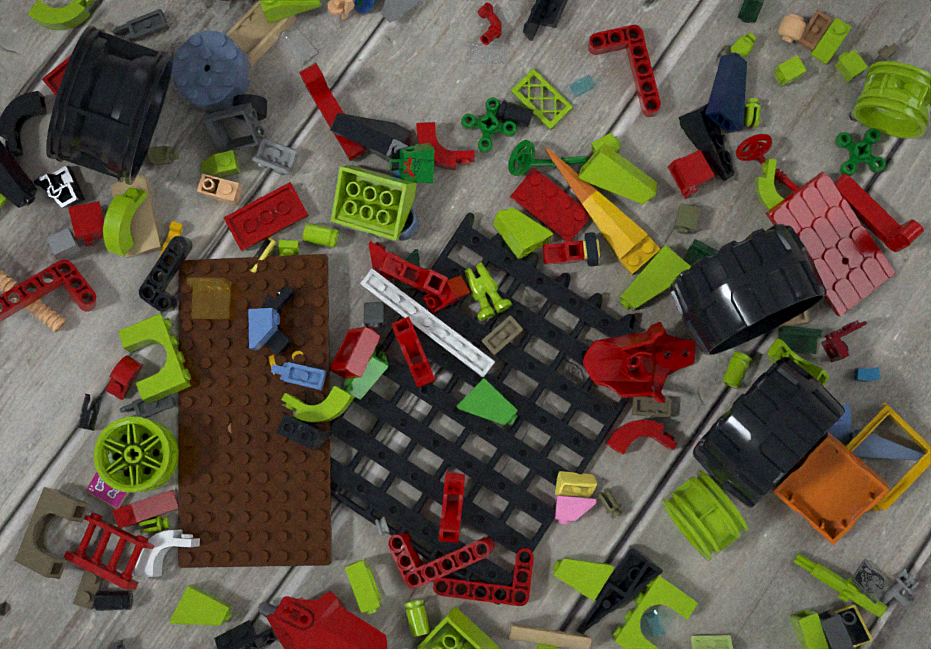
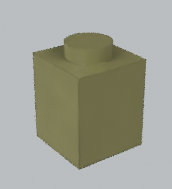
[673,203,700,235]

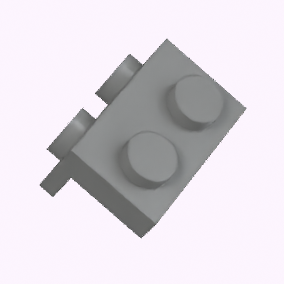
[252,137,298,175]

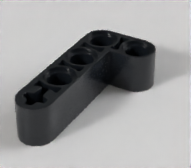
[139,236,193,312]

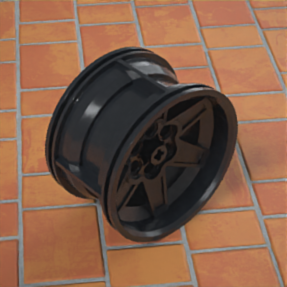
[46,25,174,185]

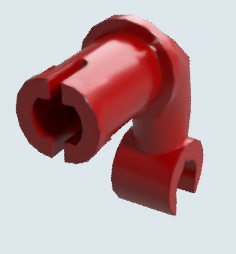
[477,2,502,45]

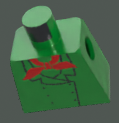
[389,143,434,184]

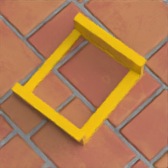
[846,402,931,512]

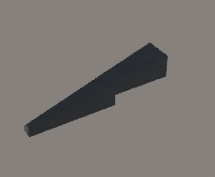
[577,545,663,635]

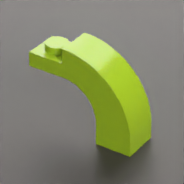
[27,0,94,30]
[755,159,784,211]
[103,187,147,257]
[767,338,830,386]
[281,385,355,423]

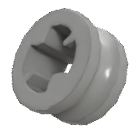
[375,516,390,536]

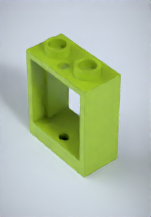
[345,558,383,615]

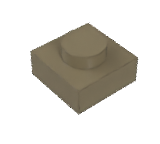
[875,42,899,62]

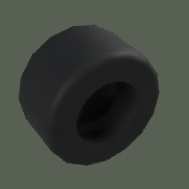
[233,94,267,121]

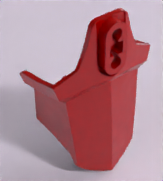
[582,322,695,403]
[273,591,387,649]

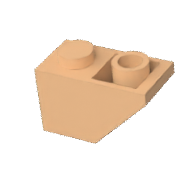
[197,173,243,206]

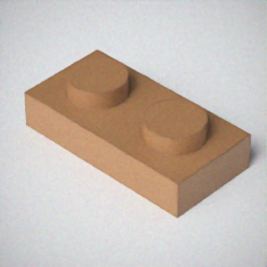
[796,9,833,52]

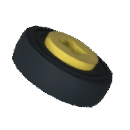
[583,232,600,267]

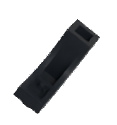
[0,91,47,157]
[261,285,297,356]

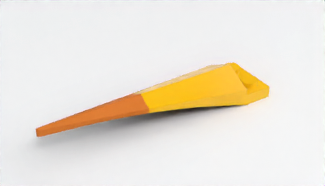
[546,148,661,275]

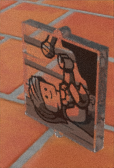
[851,559,889,604]

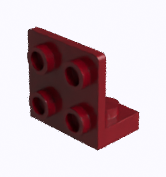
[820,320,867,363]

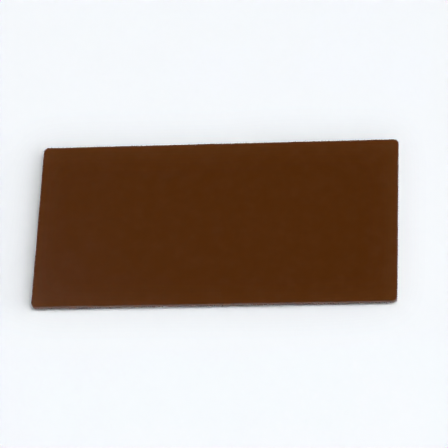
[178,254,332,568]

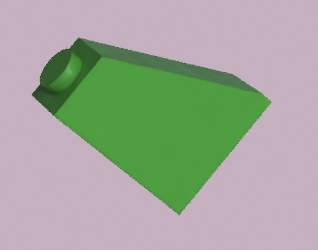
[344,343,388,400]
[457,378,518,425]

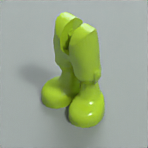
[464,262,512,321]

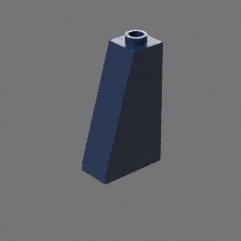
[705,52,747,133]

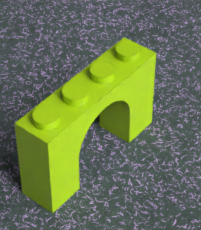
[118,313,191,404]
[612,575,698,649]

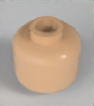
[778,14,806,43]

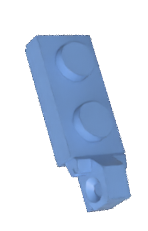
[271,362,327,390]

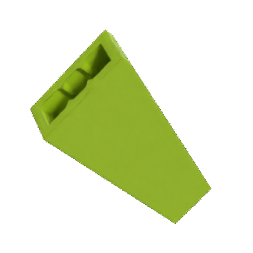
[578,143,658,205]
[618,245,691,311]

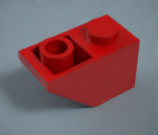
[368,241,400,282]
[423,275,470,314]

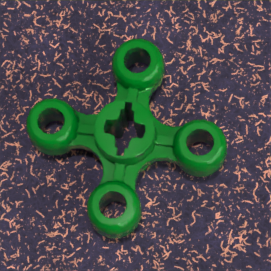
[461,97,517,153]
[835,128,886,176]

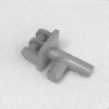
[879,567,920,606]

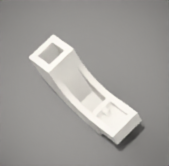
[135,530,200,577]

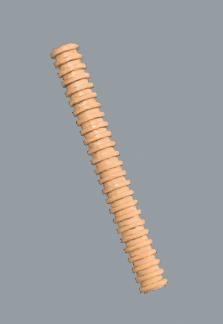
[0,270,66,332]

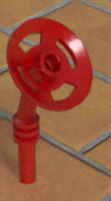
[736,134,800,192]

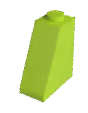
[493,207,553,259]
[552,557,614,601]
[169,585,233,626]
[789,608,829,649]

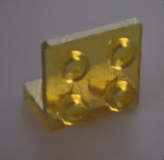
[187,277,232,320]

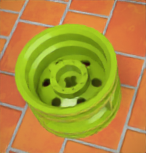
[93,416,179,492]
[661,470,749,561]

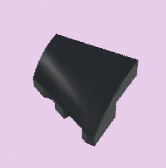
[33,166,85,208]

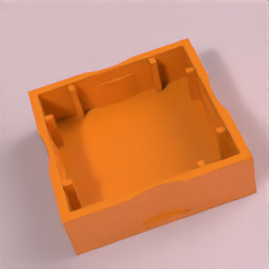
[773,431,890,545]

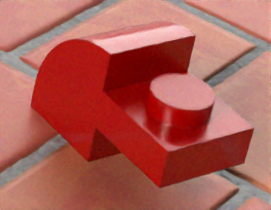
[542,240,585,265]
[105,355,143,400]

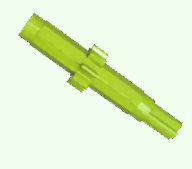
[793,553,887,618]

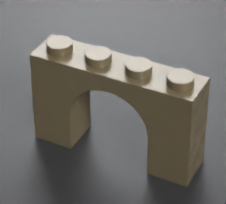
[14,487,89,579]

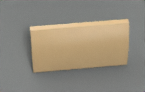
[226,0,297,69]
[111,174,163,258]
[508,623,592,649]

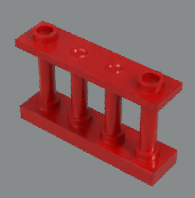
[64,512,155,590]

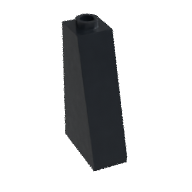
[0,141,37,208]

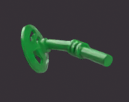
[508,140,586,176]

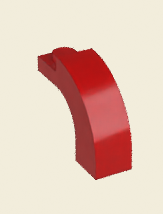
[416,122,475,170]
[379,252,448,296]
[391,316,436,387]
[605,420,677,455]
[439,472,466,543]

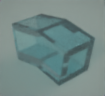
[569,75,595,98]
[644,610,665,638]

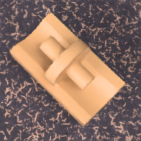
[327,0,355,20]

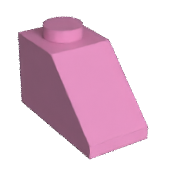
[555,495,597,524]

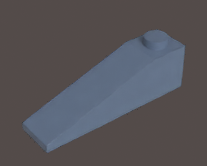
[848,429,924,461]

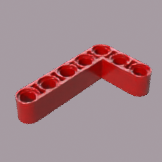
[588,25,661,117]
[299,63,367,161]
[834,174,924,252]
[0,259,96,322]
[388,533,495,589]
[433,548,534,606]

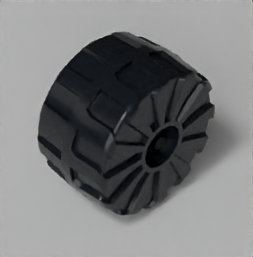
[670,224,827,355]
[693,357,845,508]

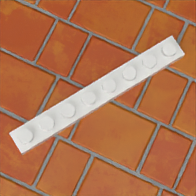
[360,269,495,377]

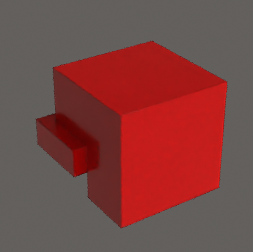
[667,150,715,199]
[68,201,104,247]

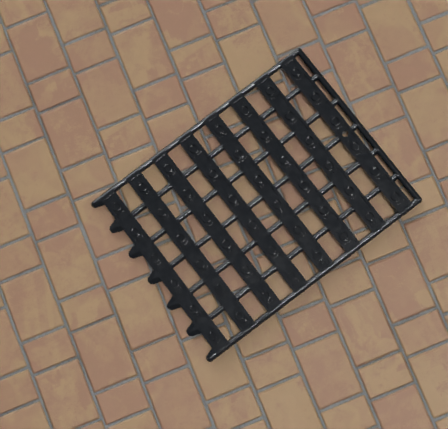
[330,212,638,605]

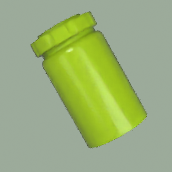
[303,222,339,248]
[721,351,752,389]
[404,598,431,637]

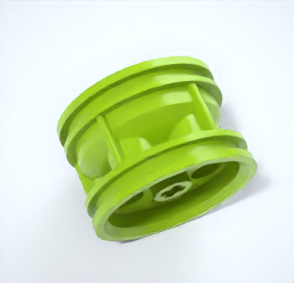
[852,61,931,139]

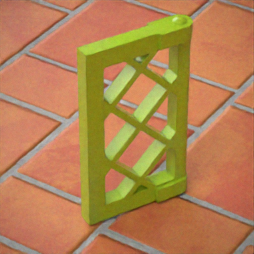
[511,68,573,130]

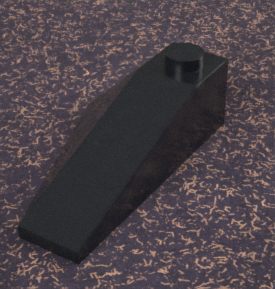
[678,103,735,181]
[330,113,411,162]

